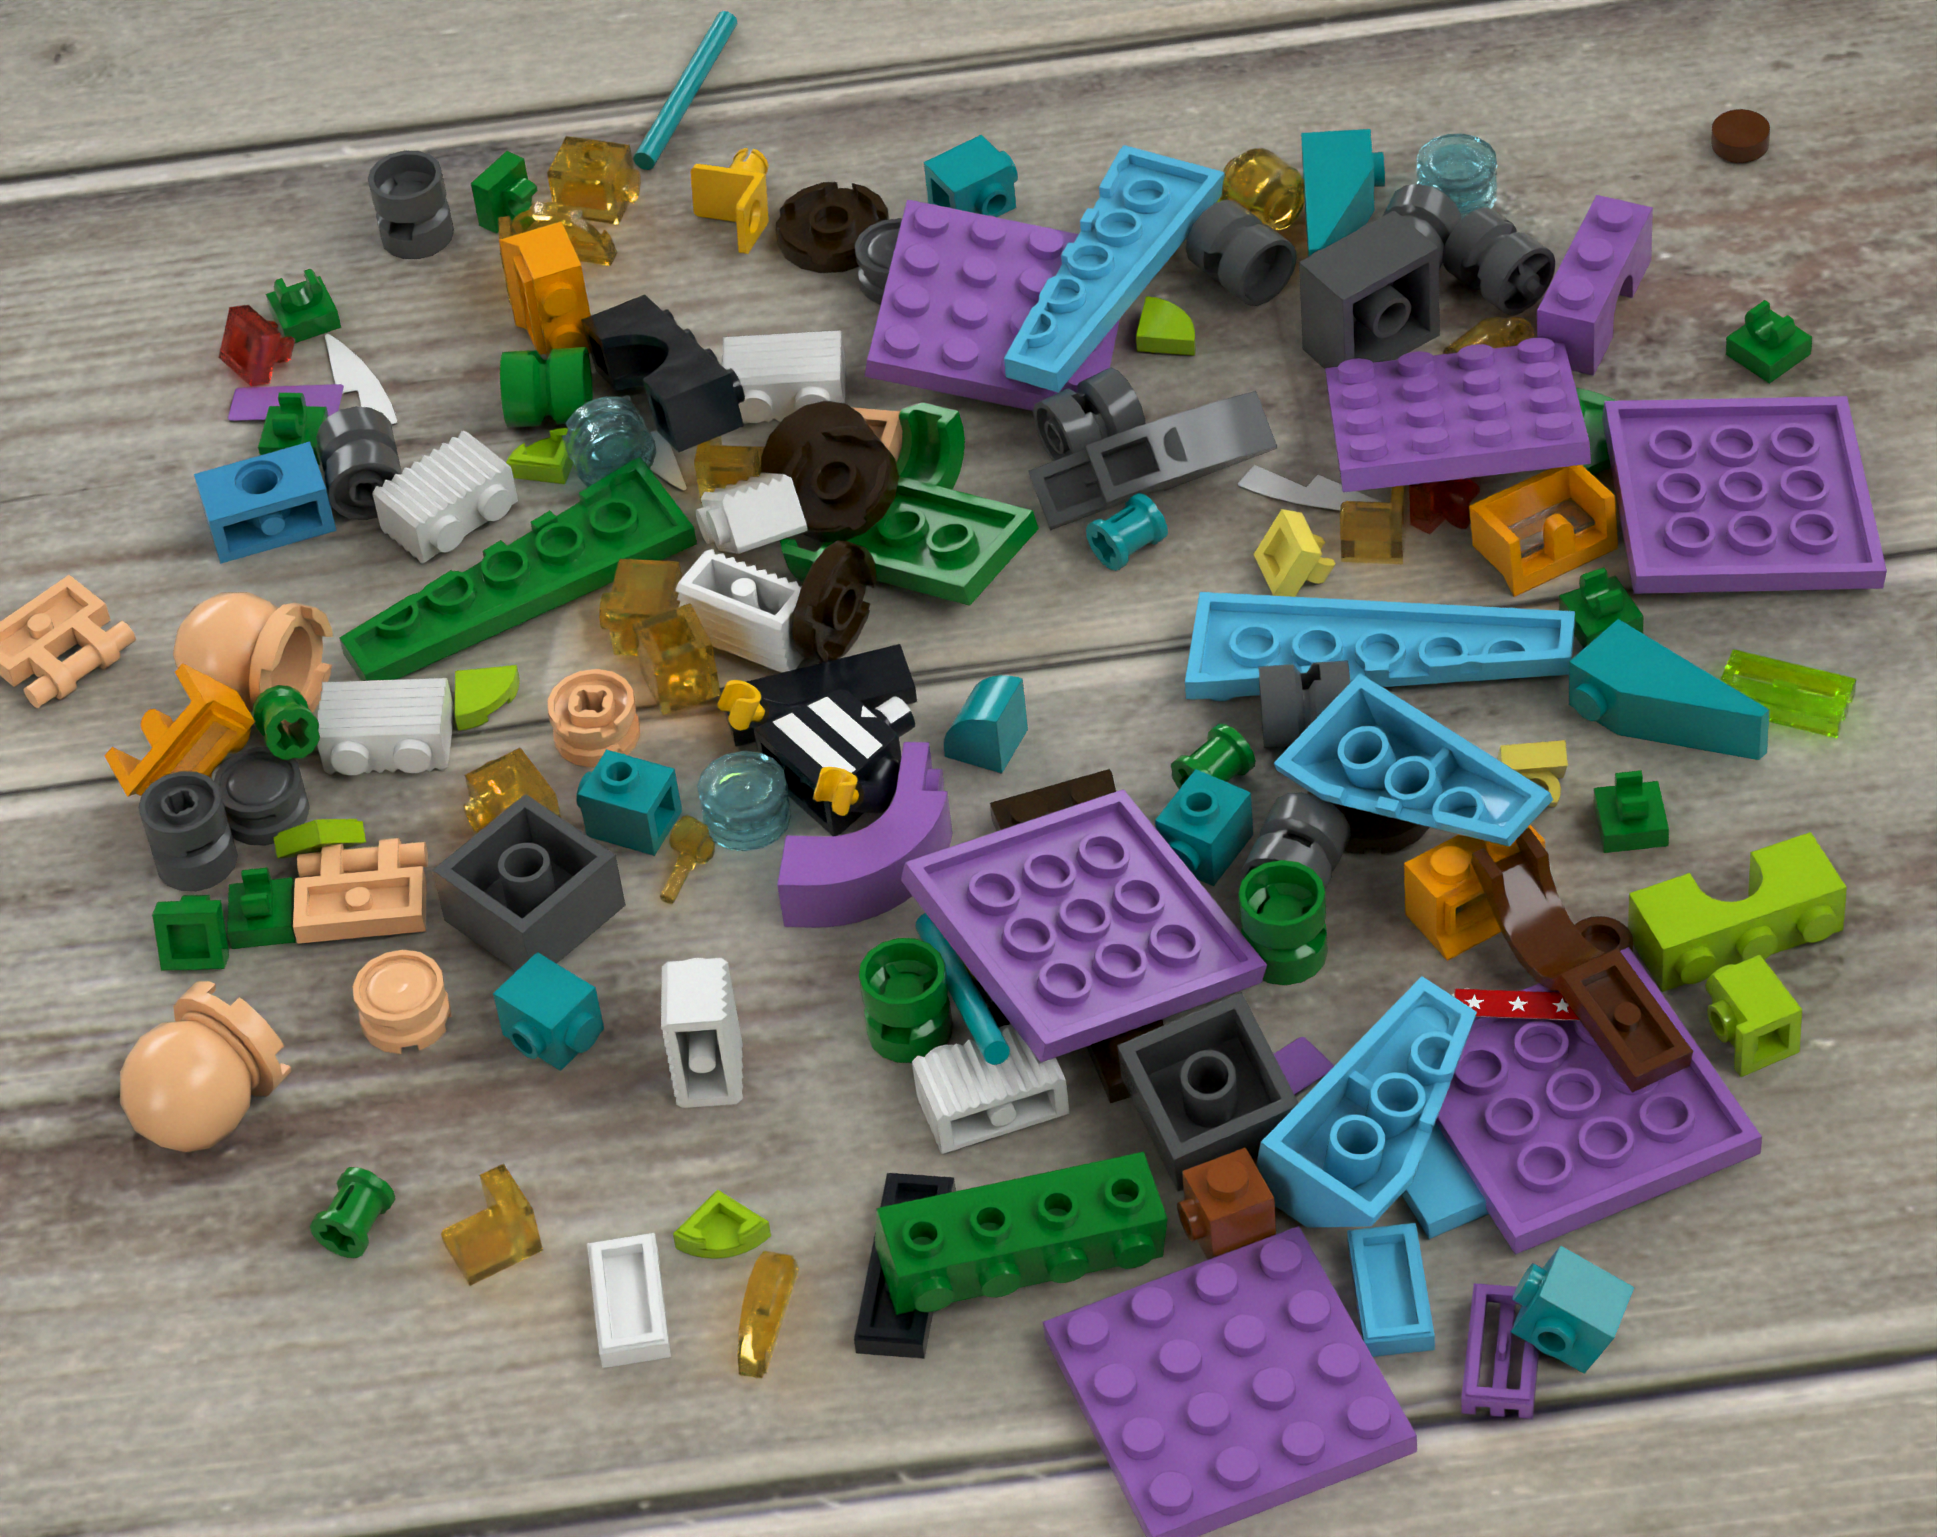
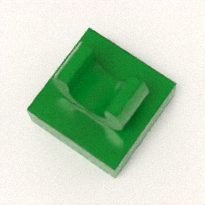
[471,151,542,234]
[266,269,342,346]
[1726,300,1812,384]
[258,393,329,465]
[1559,567,1644,649]
[1593,770,1669,853]
[227,867,296,949]
[152,895,229,971]

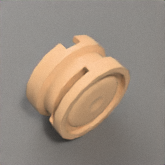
[547,669,640,767]
[352,950,452,1054]

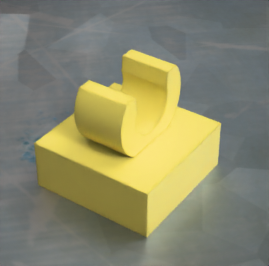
[1253,509,1335,597]
[1497,740,1568,807]

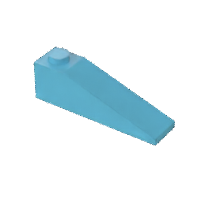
[1273,673,1553,847]
[1256,976,1477,1228]

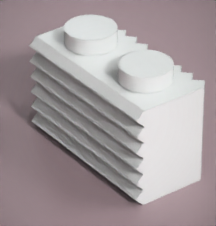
[722,330,846,424]
[372,431,518,564]
[696,473,807,554]
[676,549,804,673]
[317,678,455,775]
[661,958,743,1108]
[912,1025,1070,1154]

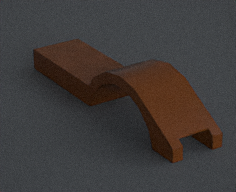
[1471,828,1693,1093]

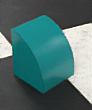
[944,675,1028,773]

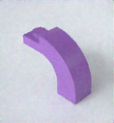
[777,742,953,928]

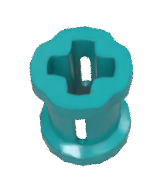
[1086,493,1168,571]

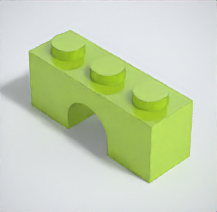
[1628,832,1847,992]

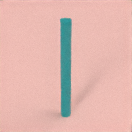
[633,11,737,170]
[915,913,1010,1065]

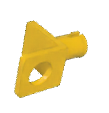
[690,148,769,254]

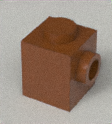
[1177,1147,1276,1260]

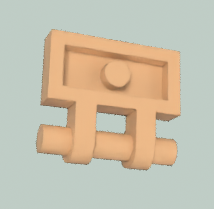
[0,575,136,708]
[293,838,428,944]

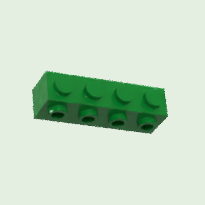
[875,1152,1168,1315]

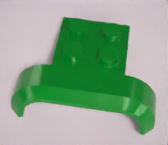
[780,402,1039,606]

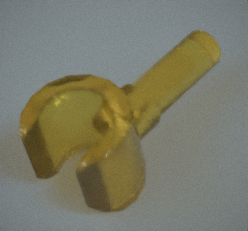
[660,815,715,904]

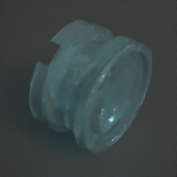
[1416,134,1497,220]
[562,397,657,487]
[697,751,791,851]

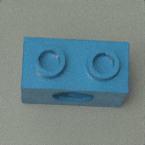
[194,442,336,564]

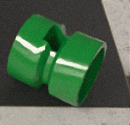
[500,347,593,428]
[1238,860,1328,986]
[859,938,953,1063]

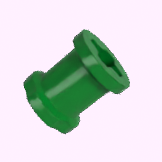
[252,685,320,760]
[1171,724,1256,789]
[310,1167,396,1258]

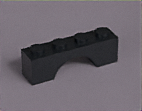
[581,295,745,452]

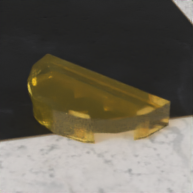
[505,202,618,266]
[737,1251,799,1379]

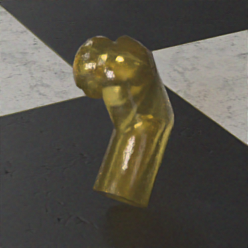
[1443,317,1534,354]

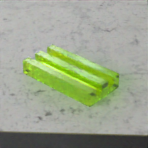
[1720,649,1857,738]

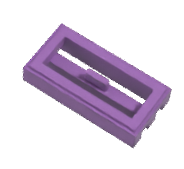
[1461,1283,1540,1419]

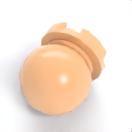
[173,592,333,726]
[120,981,291,1152]

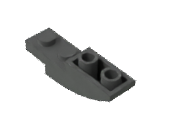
[1028,391,1277,531]

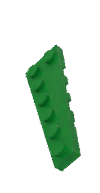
[339,457,697,681]

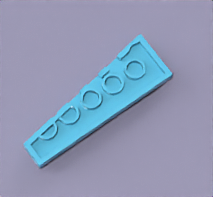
[1004,145,1226,392]
[1185,592,1575,701]

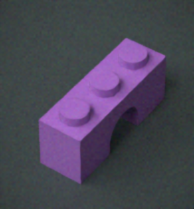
[1537,195,1653,376]

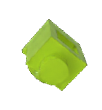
[1705,955,1802,1077]

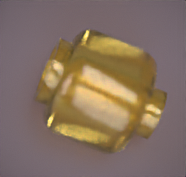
[1220,147,1305,231]

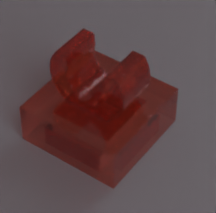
[218,305,295,386]
[1409,478,1480,535]

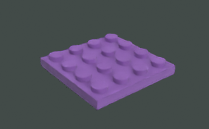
[864,199,1120,411]
[1325,337,1591,492]
[1602,396,1887,594]
[901,789,1267,1063]
[1435,947,1762,1255]
[1043,1226,1417,1537]

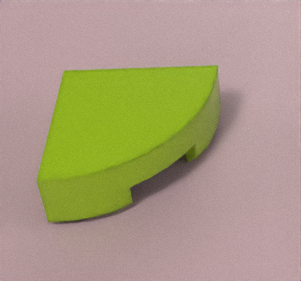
[1136,296,1196,356]
[506,428,582,484]
[455,665,520,731]
[273,819,366,859]
[673,1189,771,1259]

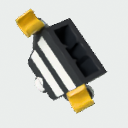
[717,680,915,836]

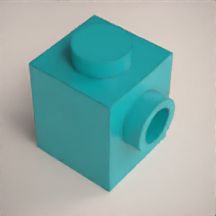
[924,134,1018,217]
[576,749,682,856]
[1155,769,1254,886]
[493,952,604,1071]
[1511,1245,1635,1374]

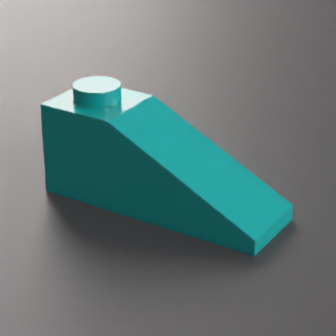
[1301,129,1385,257]
[1568,619,1770,760]

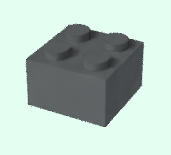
[1299,211,1440,369]
[432,794,626,971]
[1117,992,1298,1192]

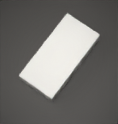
[587,1233,671,1368]

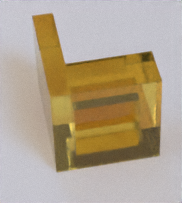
[694,436,765,504]
[1340,485,1407,564]
[441,1163,543,1286]

